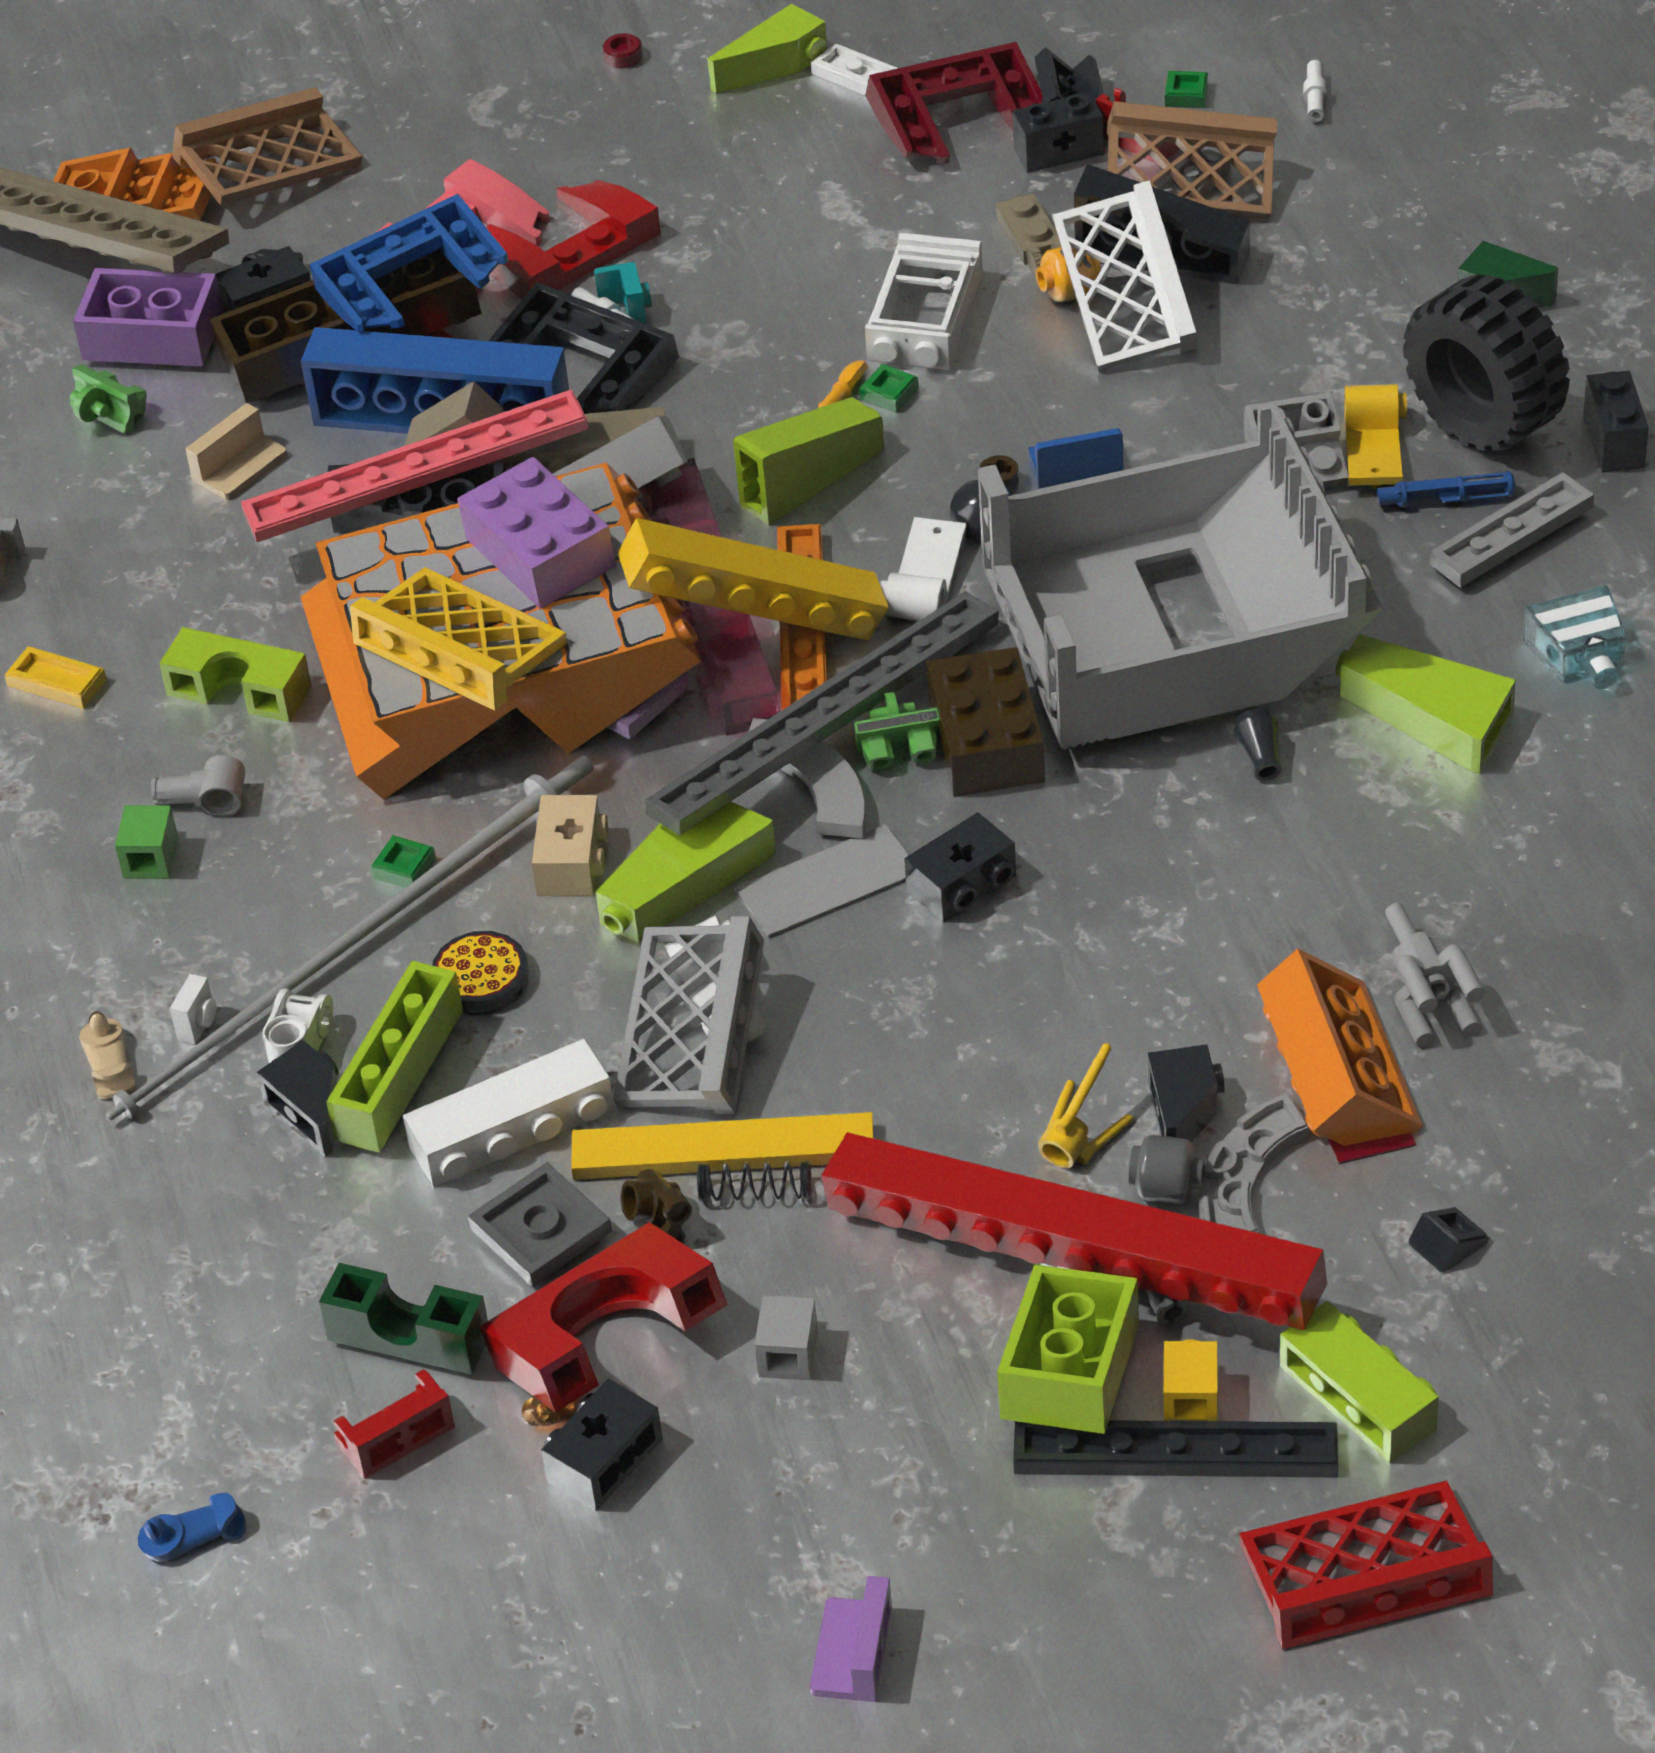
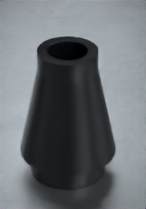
[1233,708,1282,781]

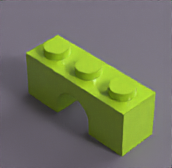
[159,627,312,722]

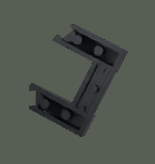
[488,282,680,414]

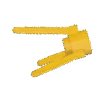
[1038,1043,1133,1168]

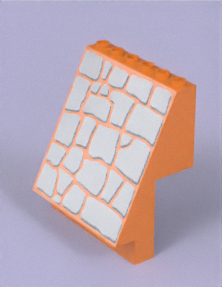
[300,462,701,800]

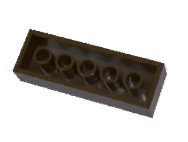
[210,249,482,403]

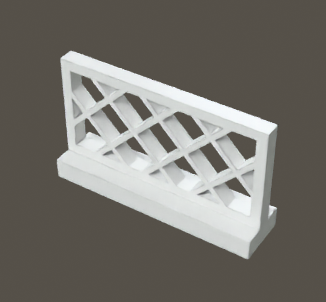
[1052,180,1198,371]

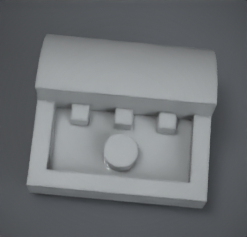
[1244,392,1349,489]

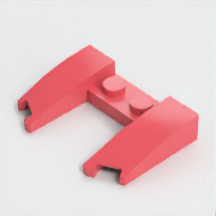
[375,159,550,294]

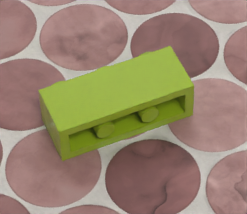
[1280,1301,1439,1463]

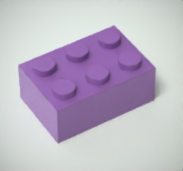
[73,268,223,366]
[457,457,616,609]

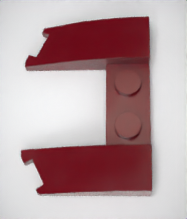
[865,42,1043,164]

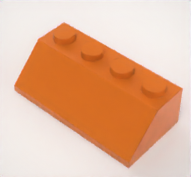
[1257,948,1423,1146]

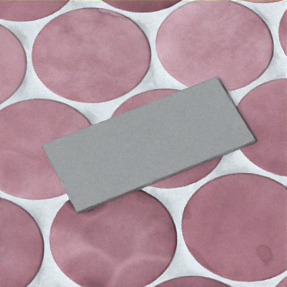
[734,824,909,938]

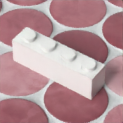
[403,1039,614,1188]

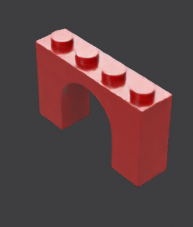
[479,1222,728,1413]

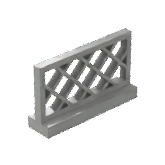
[613,916,764,1114]

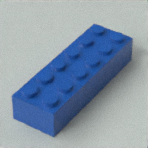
[301,327,569,434]

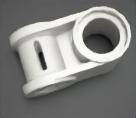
[262,988,333,1064]

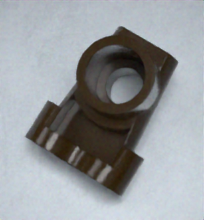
[620,1169,692,1244]

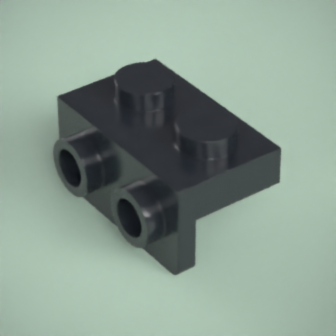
[1034,47,1104,103]

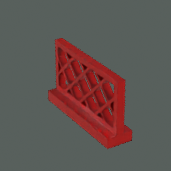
[1239,1480,1493,1650]

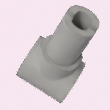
[151,755,246,817]

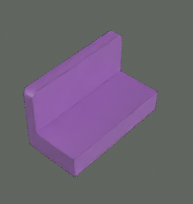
[810,1576,892,1702]

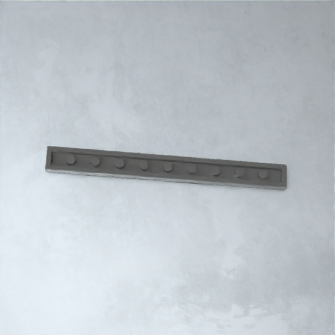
[646,591,999,835]

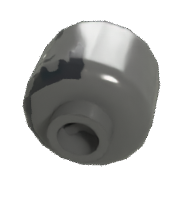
[1128,1135,1205,1205]

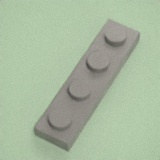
[1430,472,1594,588]

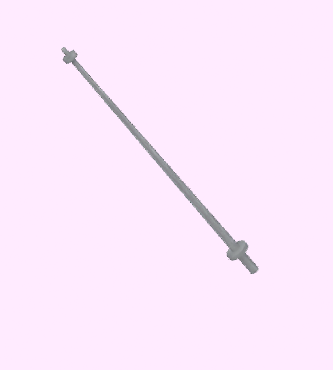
[106,756,594,1121]

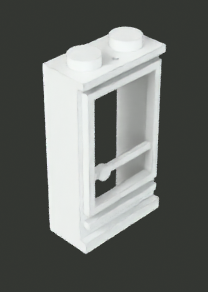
[865,233,983,370]

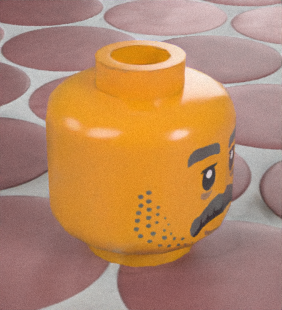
[1036,247,1101,302]

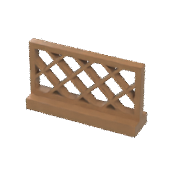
[172,87,362,205]
[1107,101,1277,219]

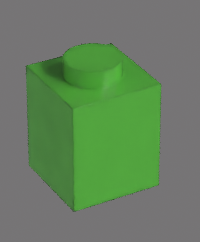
[115,805,179,879]

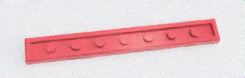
[241,389,588,542]

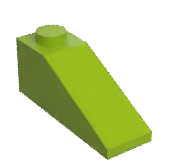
[708,3,827,93]

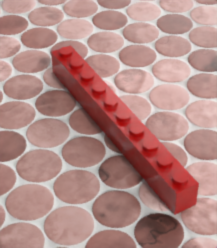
[821,1132,1328,1330]

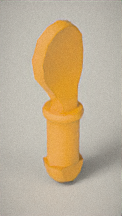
[818,360,869,408]

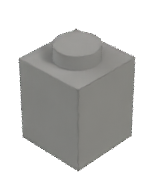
[754,1295,818,1380]

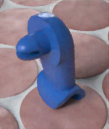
[137,1492,246,1562]

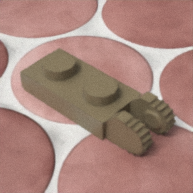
[995,194,1061,278]

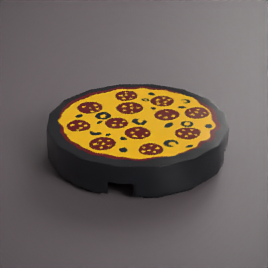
[432,931,529,1013]

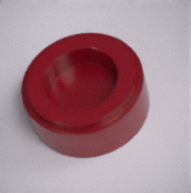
[603,33,643,68]

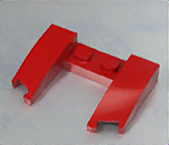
[486,180,661,299]

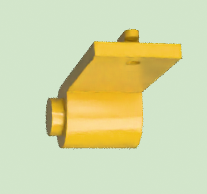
[1344,384,1407,489]

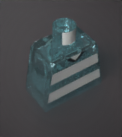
[1523,585,1626,689]

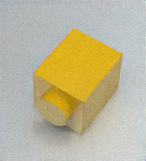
[1163,1339,1217,1421]

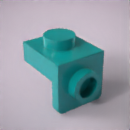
[594,261,652,324]

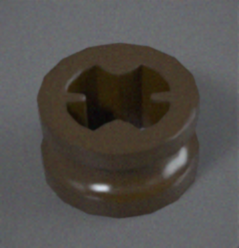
[979,455,1019,494]

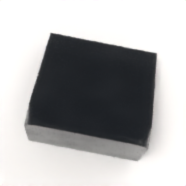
[1409,1207,1490,1272]

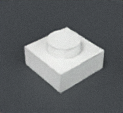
[170,974,217,1045]

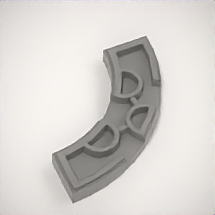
[749,718,865,838]
[1199,1092,1310,1233]

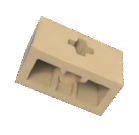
[532,795,609,896]

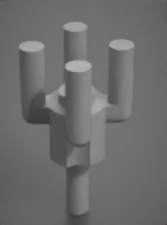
[1385,903,1485,1048]

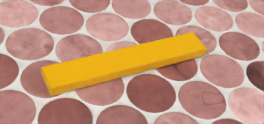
[571,1112,874,1180]

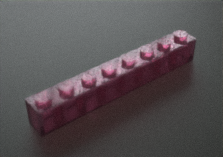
[639,458,779,736]

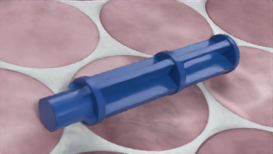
[1377,471,1516,508]

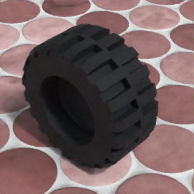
[1403,274,1570,451]

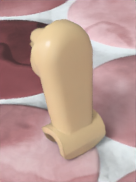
[79,1010,136,1099]

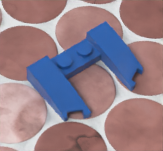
[309,194,508,333]

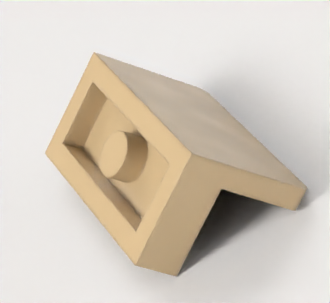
[185,403,287,500]

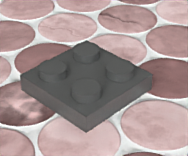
[468,1162,612,1287]

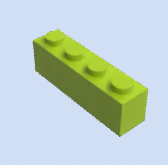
[326,960,463,1153]

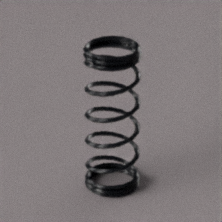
[697,1159,811,1202]

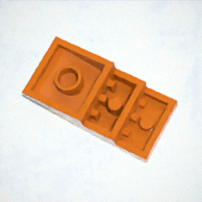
[53,147,218,221]

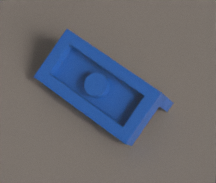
[1028,428,1124,488]

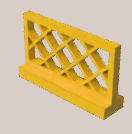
[350,567,567,711]

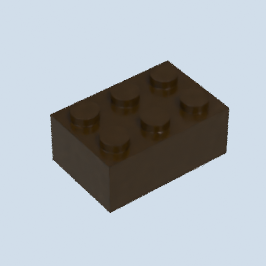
[926,647,1045,797]

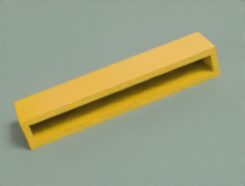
[617,518,889,641]

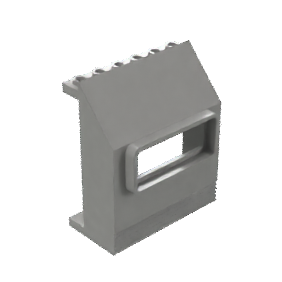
[978,402,1383,750]

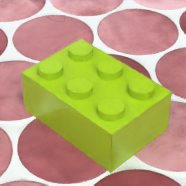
[997,1264,1139,1434]

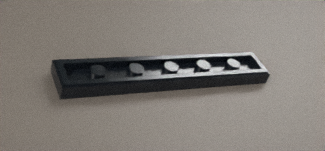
[1013,1420,1338,1477]

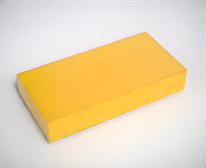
[4,646,107,709]

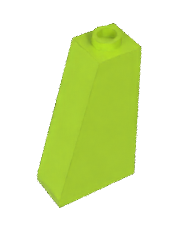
[733,397,884,525]
[1335,634,1516,774]
[595,802,776,943]

